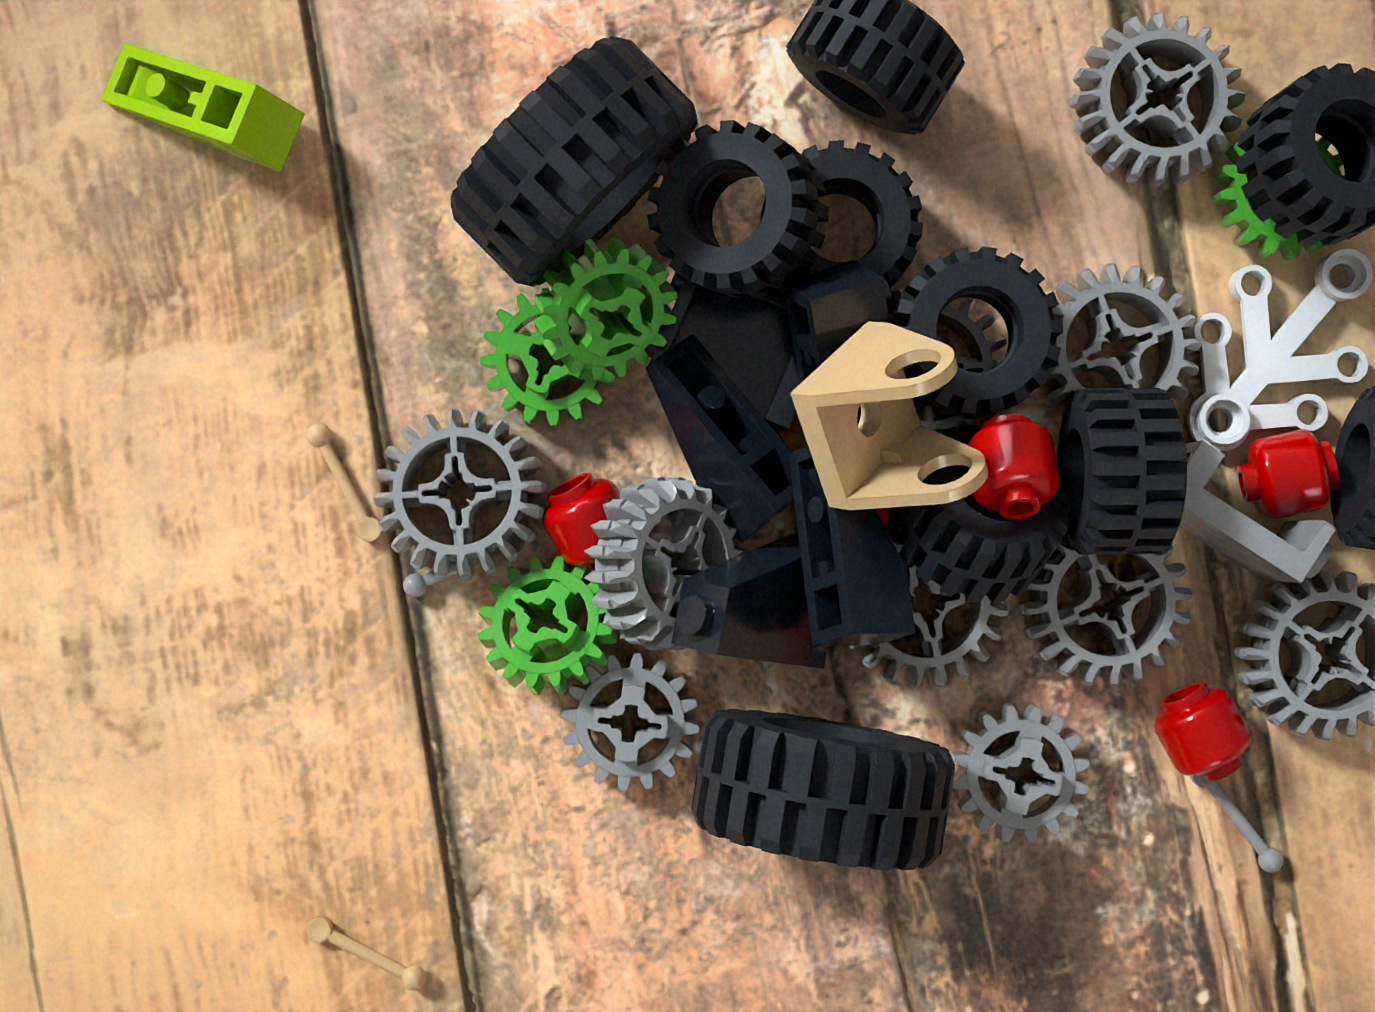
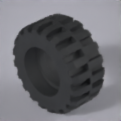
[450,36,698,287]
[691,709,955,871]

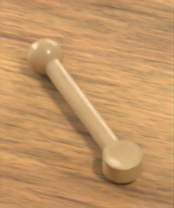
[306,423,383,542]
[306,916,427,991]

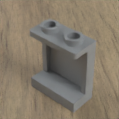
[1179,441,1336,583]

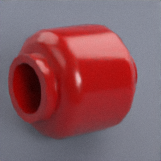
[967,414,1060,519]
[1237,429,1339,519]
[541,472,620,570]
[1154,681,1252,782]

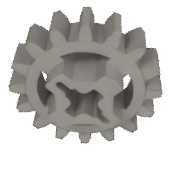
[561,651,699,791]
[950,703,1090,844]

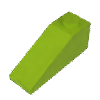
[101,43,305,172]

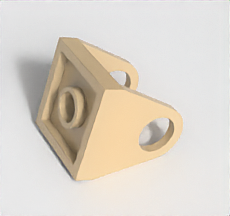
[790,321,988,510]

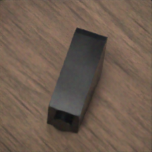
[671,533,828,669]

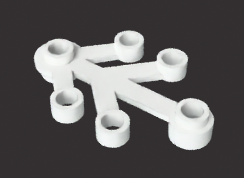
[1187,248,1373,452]

